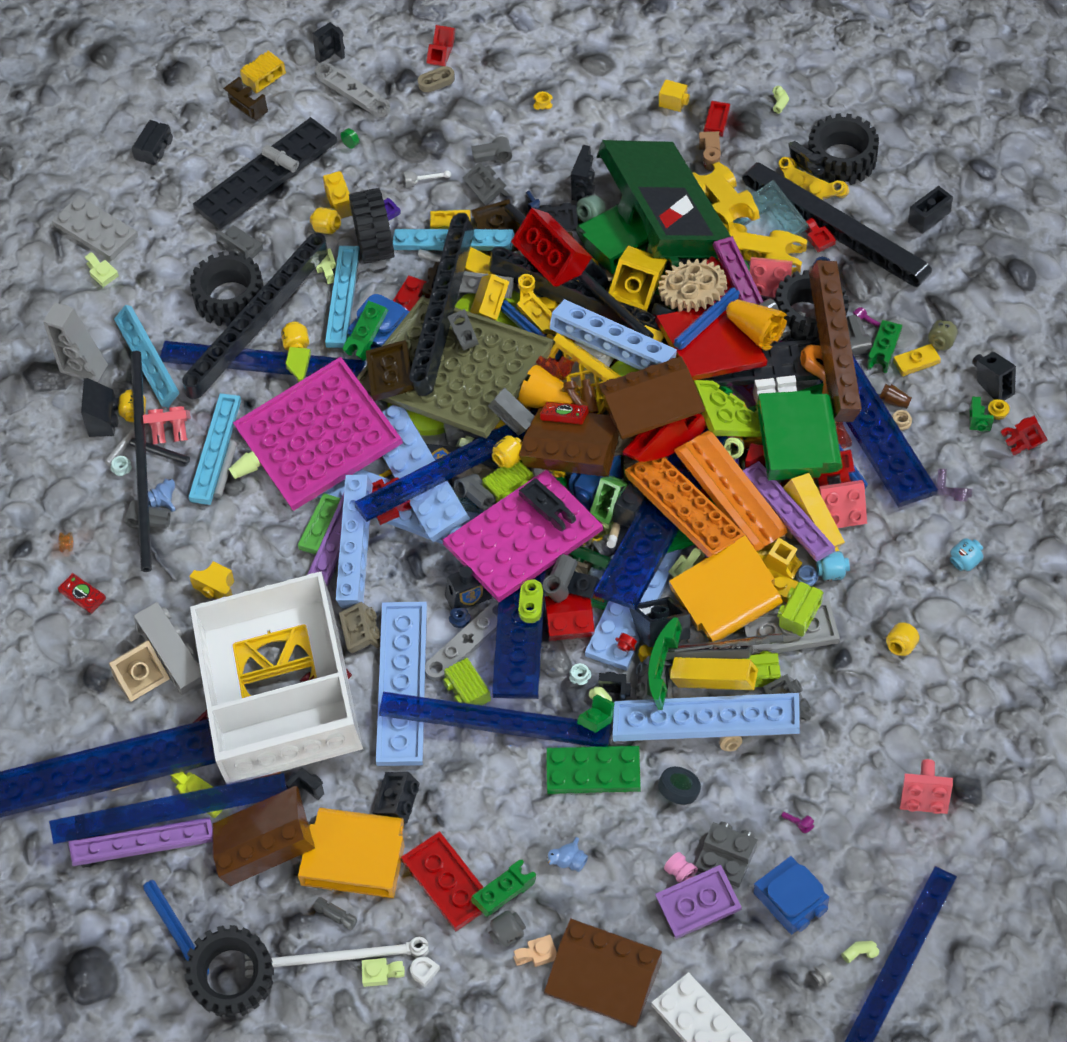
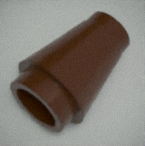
[879,384,912,409]

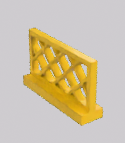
[541,333,621,414]

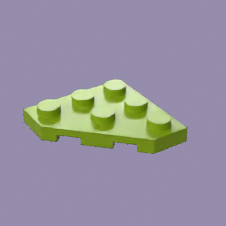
[694,380,761,437]

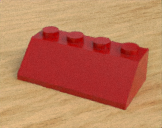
[511,208,592,287]

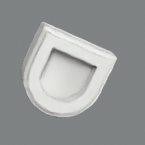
[410,957,440,987]

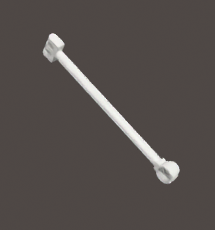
[244,937,429,978]

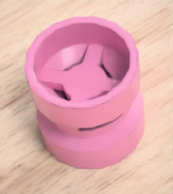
[664,852,698,883]

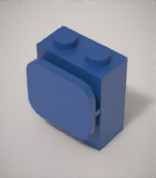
[348,294,410,349]
[569,455,623,512]
[753,856,829,935]

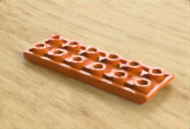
[674,431,788,552]
[625,457,746,557]

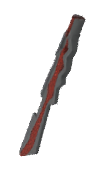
[668,633,784,652]

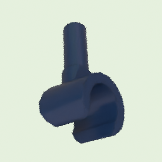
[526,191,540,211]

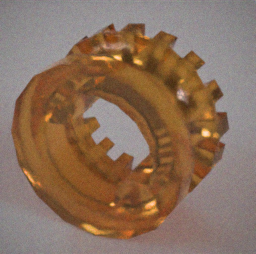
[59,532,74,552]

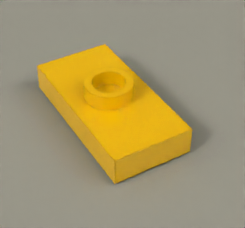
[430,210,471,229]
[893,344,941,377]

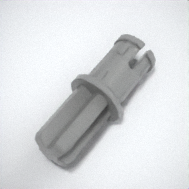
[262,144,299,172]

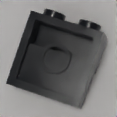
[571,145,595,202]

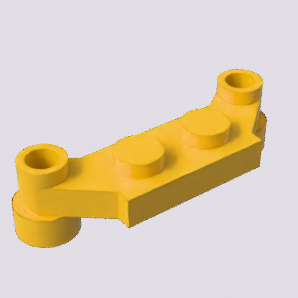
[779,157,849,200]
[517,274,560,335]

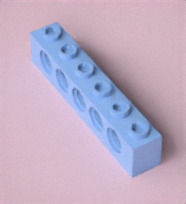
[550,299,677,370]
[336,475,373,609]

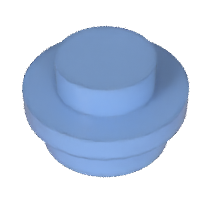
[796,565,818,586]

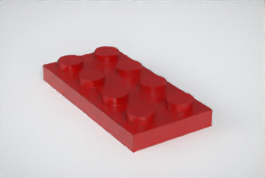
[401,831,484,932]

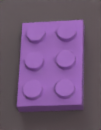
[655,865,742,939]

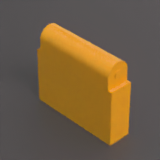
[669,535,783,642]
[298,807,405,898]

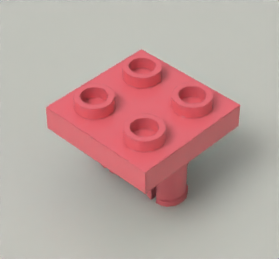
[750,257,793,298]
[143,406,191,444]
[819,480,867,528]
[900,759,953,814]

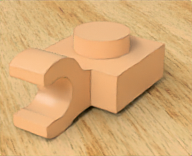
[513,935,557,967]

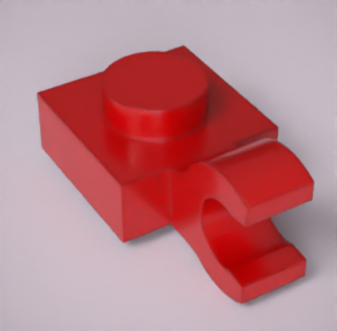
[804,218,836,253]

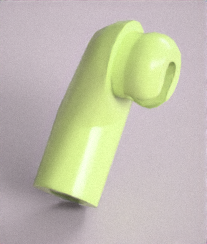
[772,85,789,113]
[841,941,879,963]

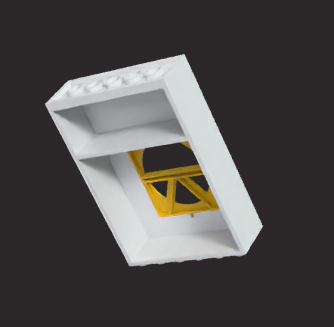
[190,572,363,786]

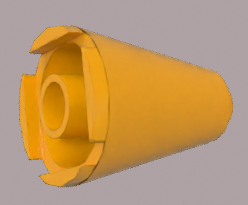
[726,299,787,351]
[519,365,580,409]

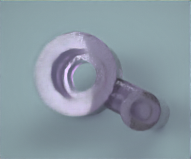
[936,469,973,502]

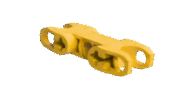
[692,162,760,231]
[718,222,807,274]

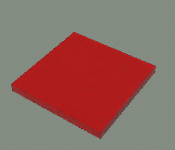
[655,305,768,381]

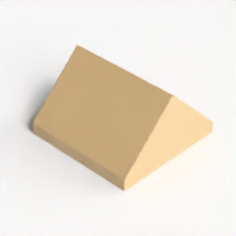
[109,640,170,702]

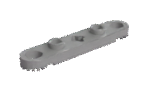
[315,62,390,117]
[425,601,511,682]

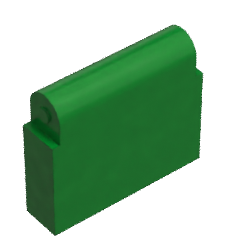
[576,206,649,274]
[756,391,843,480]

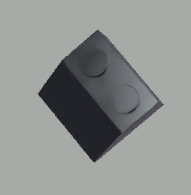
[81,378,119,437]
[629,597,690,647]

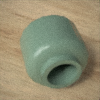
[576,195,606,222]

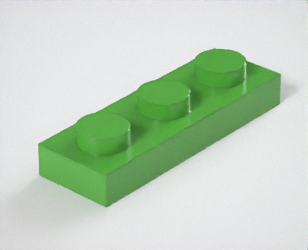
[298,493,341,555]

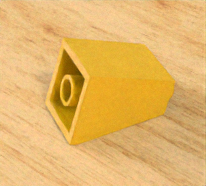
[609,246,667,311]

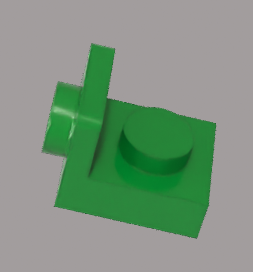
[969,396,994,431]
[577,694,615,733]

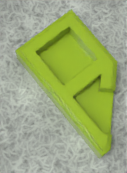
[286,347,311,382]

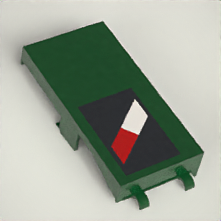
[596,140,731,270]

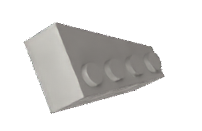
[43,303,108,382]
[134,602,203,695]

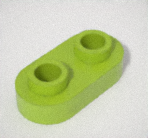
[519,580,544,623]

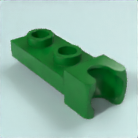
[343,300,389,361]
[867,320,903,373]
[471,860,536,917]

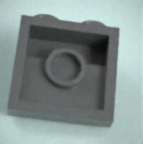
[695,821,758,887]

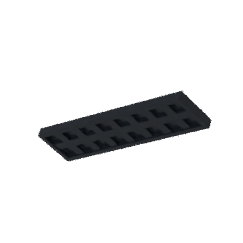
[193,117,338,230]
[699,339,824,387]

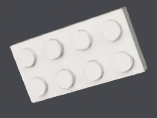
[651,972,753,1042]

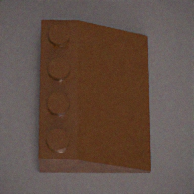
[599,357,705,439]
[519,407,619,477]
[213,786,315,886]
[544,918,662,1027]

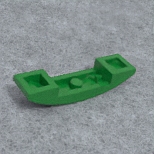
[648,617,682,710]

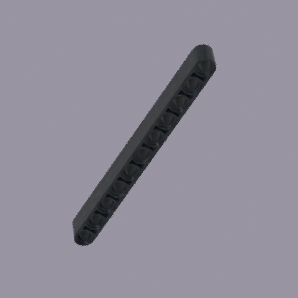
[742,162,932,287]
[409,213,474,396]
[182,232,328,399]
[489,247,669,346]

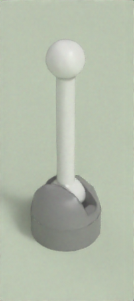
[403,170,451,188]

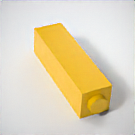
[783,473,845,551]
[669,657,758,690]

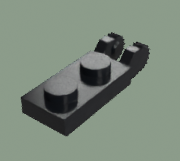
[788,141,824,176]
[519,478,576,531]

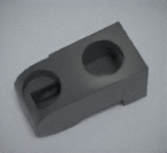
[447,309,479,351]

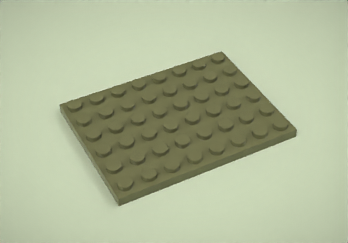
[357,297,555,438]

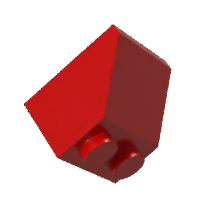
[545,594,595,641]

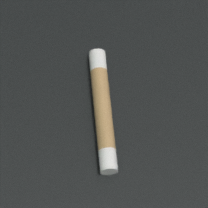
[607,522,620,548]

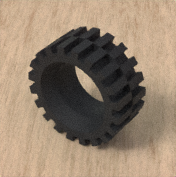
[808,113,879,185]
[349,188,395,264]
[190,251,264,327]
[774,270,849,341]
[184,925,274,1018]

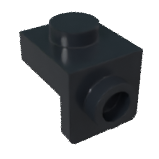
[584,258,610,289]
[598,672,631,701]
[286,768,324,800]

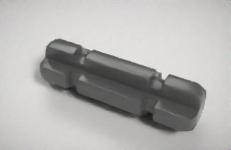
[313,897,357,930]

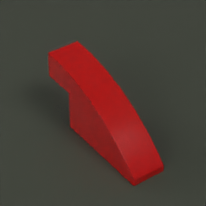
[623,414,707,462]

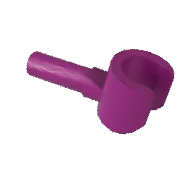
[853,307,881,328]
[781,812,815,833]

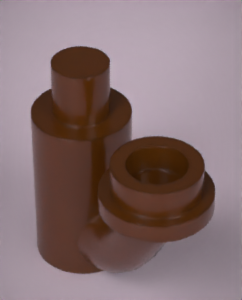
[562,379,599,414]

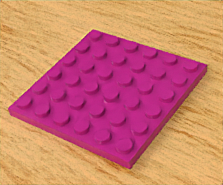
[233,357,403,511]

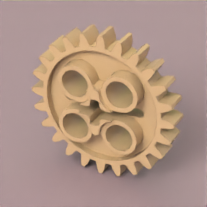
[658,259,727,312]

